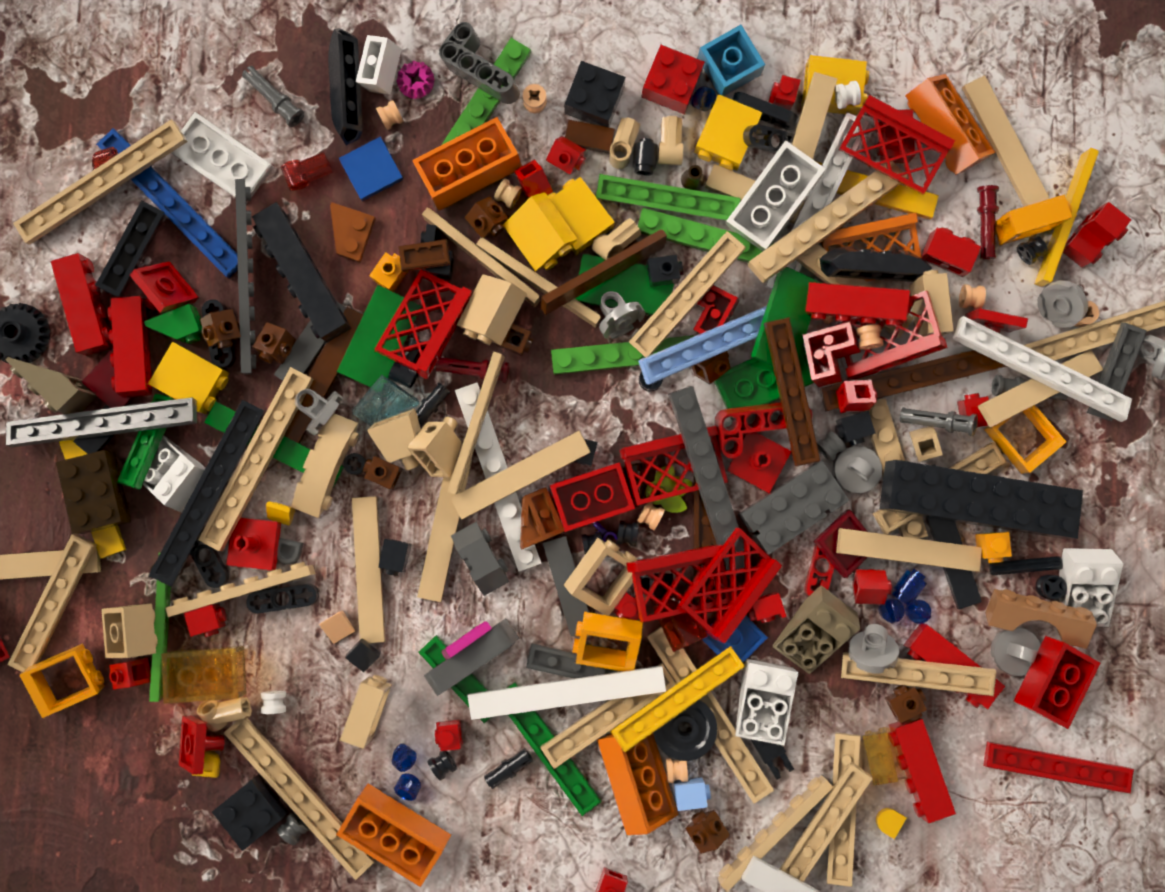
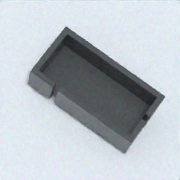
[738,460,850,555]

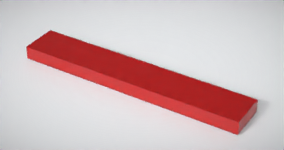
[983,741,1134,794]

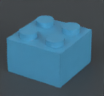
[697,24,765,96]

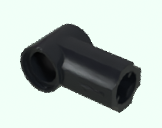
[388,337,426,389]

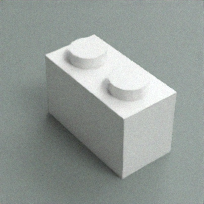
[356,35,401,95]

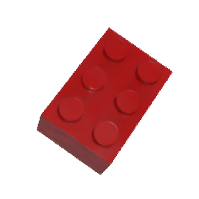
[550,462,635,532]
[1014,636,1101,729]

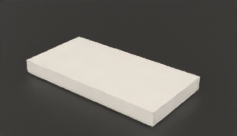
[171,112,273,204]

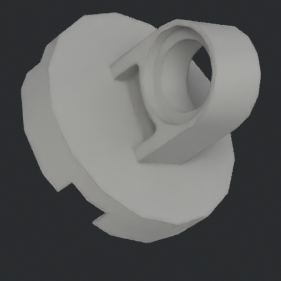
[1038,280,1088,328]
[599,291,645,339]
[1138,335,1165,380]
[295,389,343,436]
[833,446,882,493]
[849,624,899,673]
[991,627,1041,676]

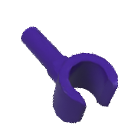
[592,521,617,542]

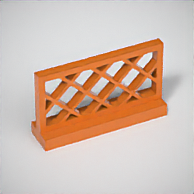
[820,213,921,282]

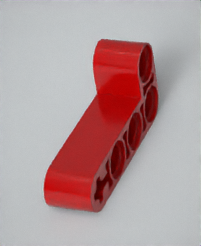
[715,402,813,459]

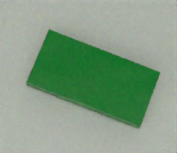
[575,254,674,316]
[751,267,821,366]
[337,285,421,392]
[714,346,814,420]

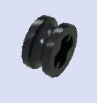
[344,453,366,475]

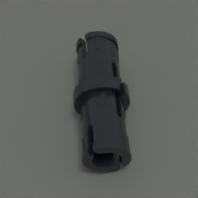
[416,383,451,428]
[484,748,533,789]

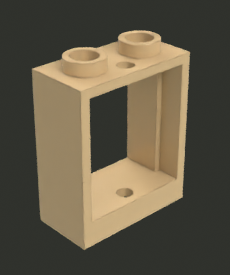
[564,538,638,616]
[340,675,392,749]

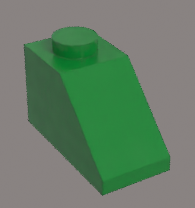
[144,304,203,344]

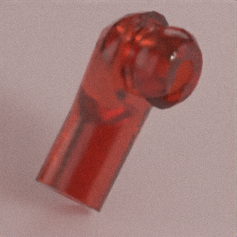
[92,147,118,170]

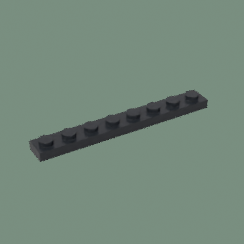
[148,400,265,587]

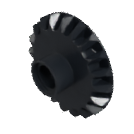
[0,303,50,364]
[653,700,717,761]

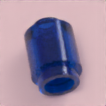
[892,569,927,606]

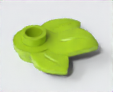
[645,465,692,513]

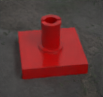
[130,261,199,313]
[965,309,1028,334]
[726,432,792,494]
[226,518,281,570]
[179,715,225,775]

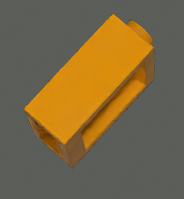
[995,194,1072,246]
[984,405,1066,474]
[572,612,643,671]
[20,643,105,718]

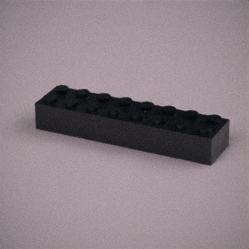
[879,460,1083,539]

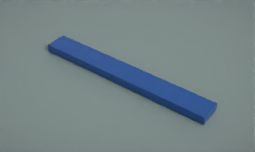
[96,128,238,279]

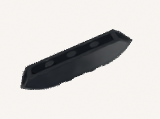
[328,28,363,145]
[819,246,932,282]

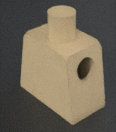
[367,408,421,470]
[407,417,462,478]

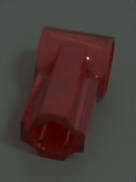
[281,152,333,191]

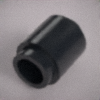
[632,138,658,176]

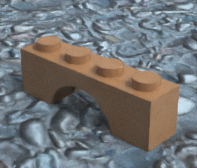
[985,589,1097,649]

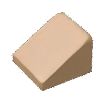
[319,611,355,644]

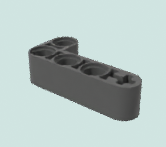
[439,22,520,104]
[424,618,520,696]

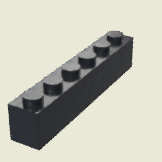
[252,202,351,343]

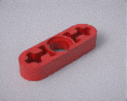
[804,534,834,597]

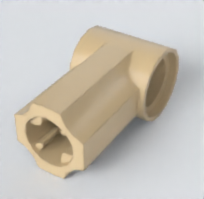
[658,116,683,165]
[609,117,641,169]
[592,218,641,260]
[197,697,252,732]

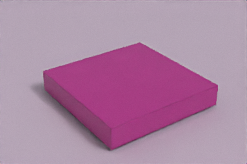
[441,621,492,659]

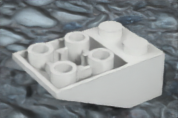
[143,435,206,513]
[1059,548,1123,627]
[735,659,798,745]

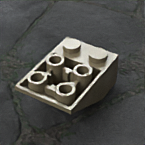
[5,357,97,414]
[773,585,860,674]

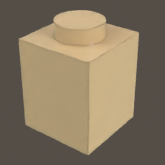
[909,426,943,462]

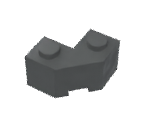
[451,522,509,596]

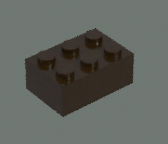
[56,450,131,534]

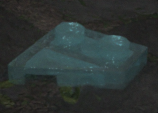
[352,375,419,426]

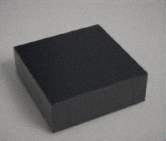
[345,638,381,672]

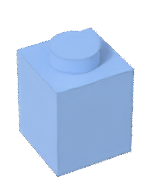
[673,777,711,811]

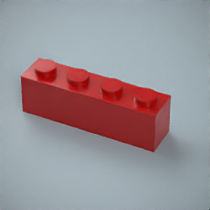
[50,253,113,356]
[806,282,910,327]
[108,296,152,398]
[903,623,1005,709]
[888,718,956,824]

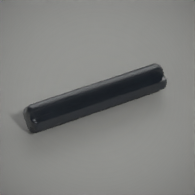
[989,556,1063,575]

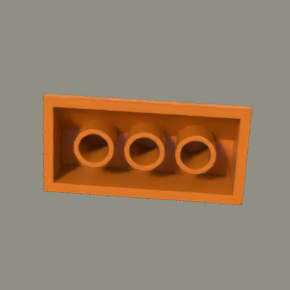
[905,74,996,175]
[412,117,522,211]
[597,733,679,835]
[336,783,451,887]

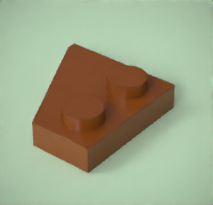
[330,202,376,263]
[520,487,565,550]

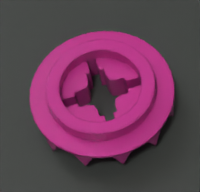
[396,60,434,99]

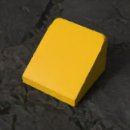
[266,501,296,526]

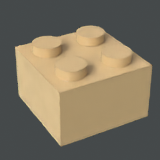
[101,604,158,658]

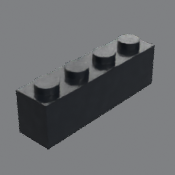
[95,200,165,298]

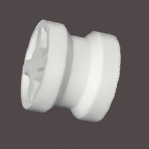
[835,81,861,109]
[261,691,286,714]

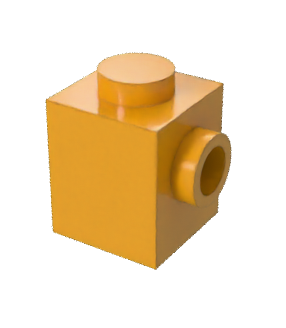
[369,252,408,292]
[975,532,1012,563]

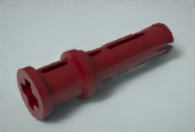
[977,185,999,260]
[435,357,509,383]

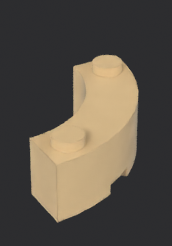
[292,413,359,518]

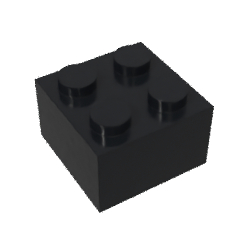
[564,61,626,127]
[212,774,289,851]

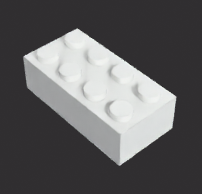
[726,141,825,251]

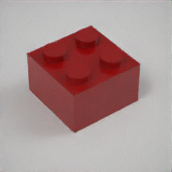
[641,44,705,115]

